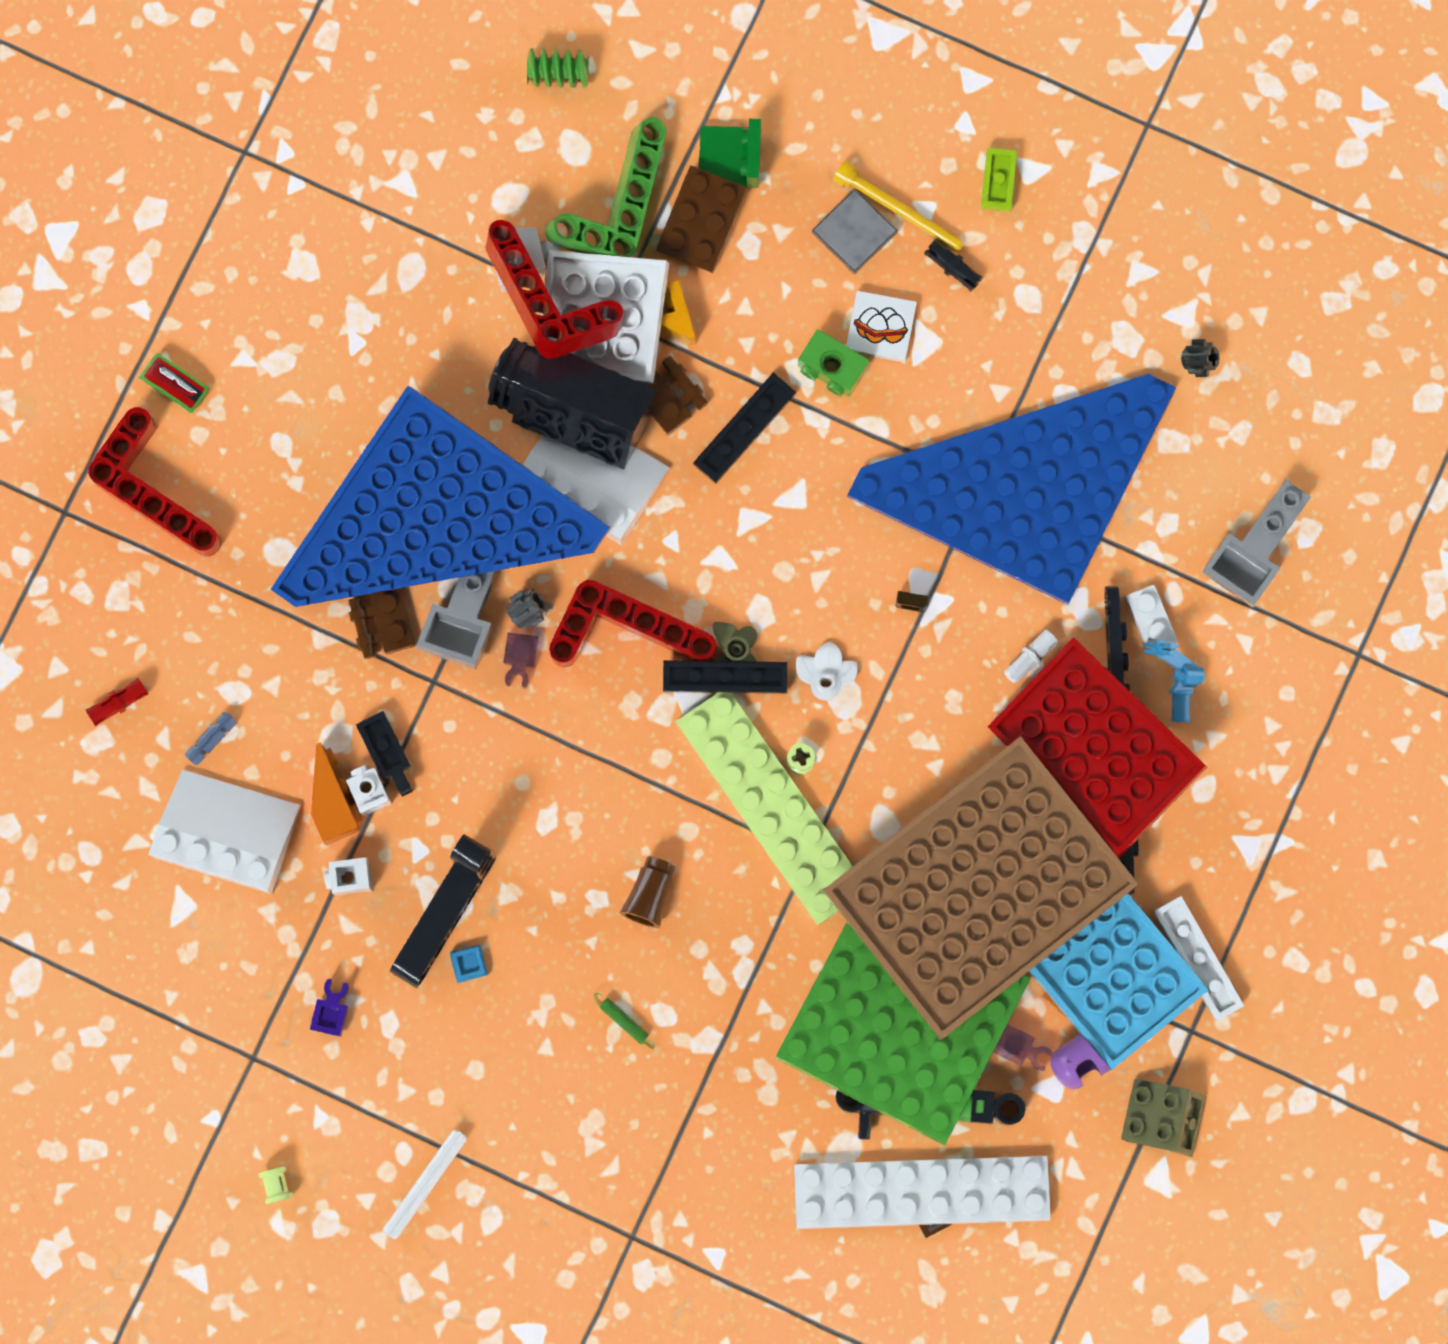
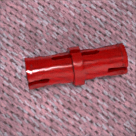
[85,677,149,727]

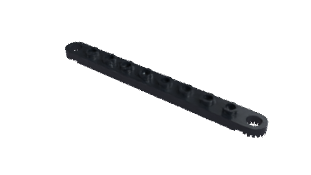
[1104,586,1139,894]

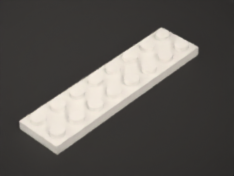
[794,1156,1051,1229]

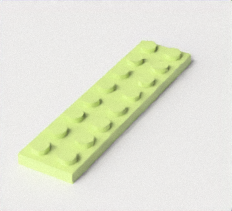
[676,693,853,926]

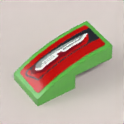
[138,353,209,413]

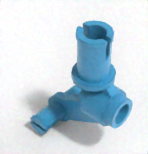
[1144,639,1205,722]

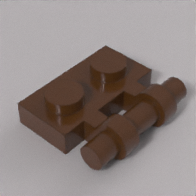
[645,356,708,436]
[348,588,415,659]

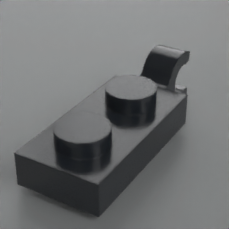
[355,711,413,797]

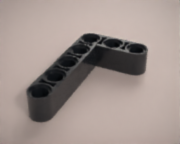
[390,834,496,988]

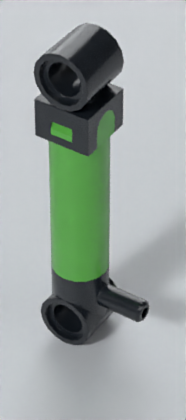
[835,1090,1026,1140]

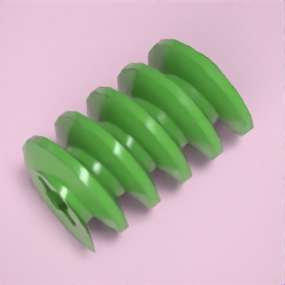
[527,48,589,88]

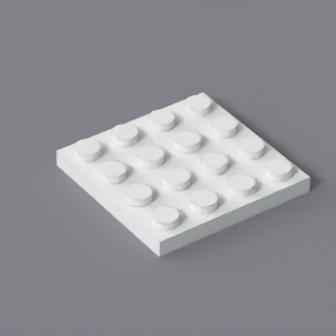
[540,250,669,384]

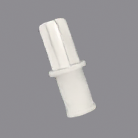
[1004,630,1059,683]

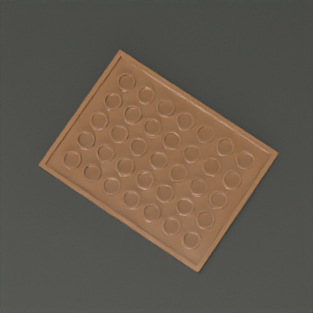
[823,736,1139,1041]

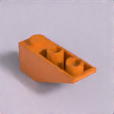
[311,742,363,846]

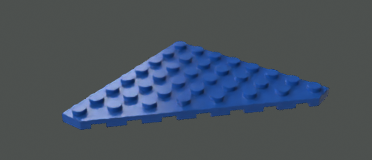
[847,374,1176,605]
[270,385,612,607]

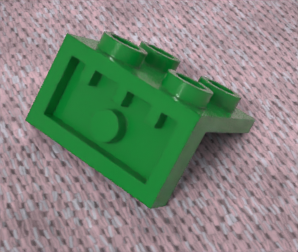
[699,118,761,188]

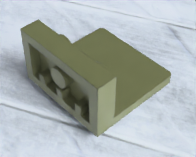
[1121,1079,1206,1157]

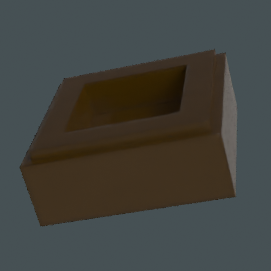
[895,591,928,613]

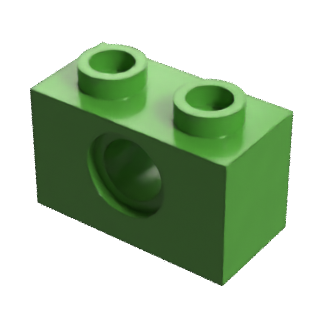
[798,329,870,398]

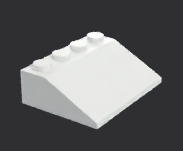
[523,436,670,546]
[148,769,301,894]

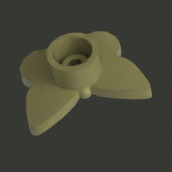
[713,622,757,662]

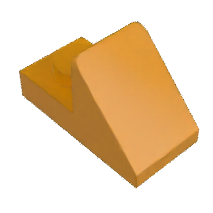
[660,280,695,346]

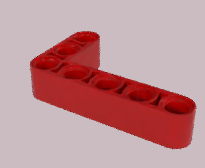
[485,220,624,359]
[88,407,221,557]
[549,580,716,668]

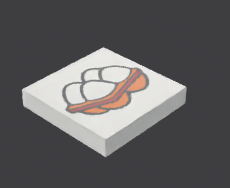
[846,291,917,363]

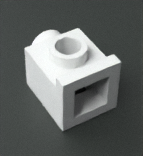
[346,765,392,817]
[324,857,372,896]

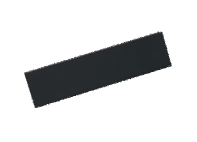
[693,372,797,484]
[663,660,787,694]

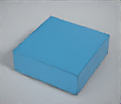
[450,945,488,984]

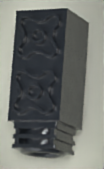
[487,337,657,470]

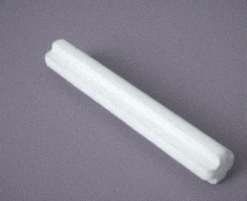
[383,1129,467,1239]

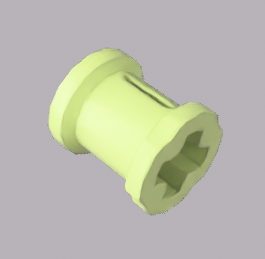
[787,743,815,775]
[258,1166,293,1204]

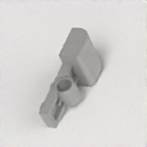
[1201,480,1311,608]
[416,571,496,670]

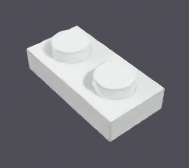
[1125,585,1178,649]

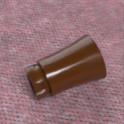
[619,856,675,928]

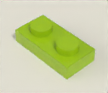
[980,148,1017,213]

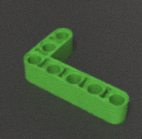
[545,117,666,257]

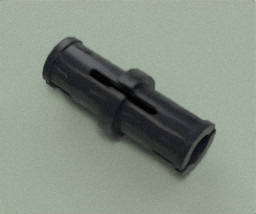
[924,239,983,292]

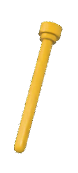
[832,160,963,250]

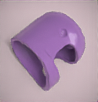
[1050,1034,1110,1090]

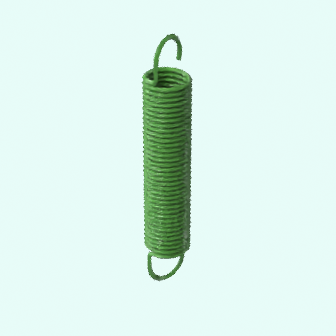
[593,993,655,1049]

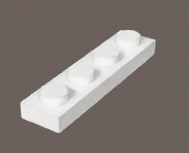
[1153,896,1244,1022]

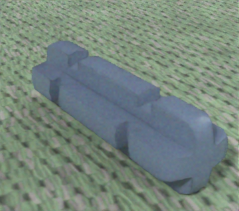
[185,712,236,765]

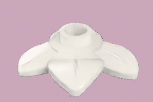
[796,642,857,701]

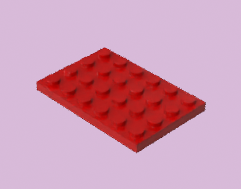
[987,637,1208,857]

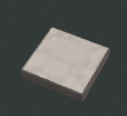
[812,189,898,275]

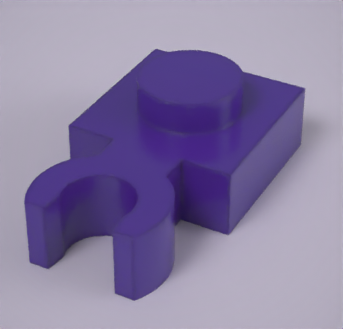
[309,979,349,1037]

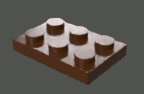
[656,165,747,274]

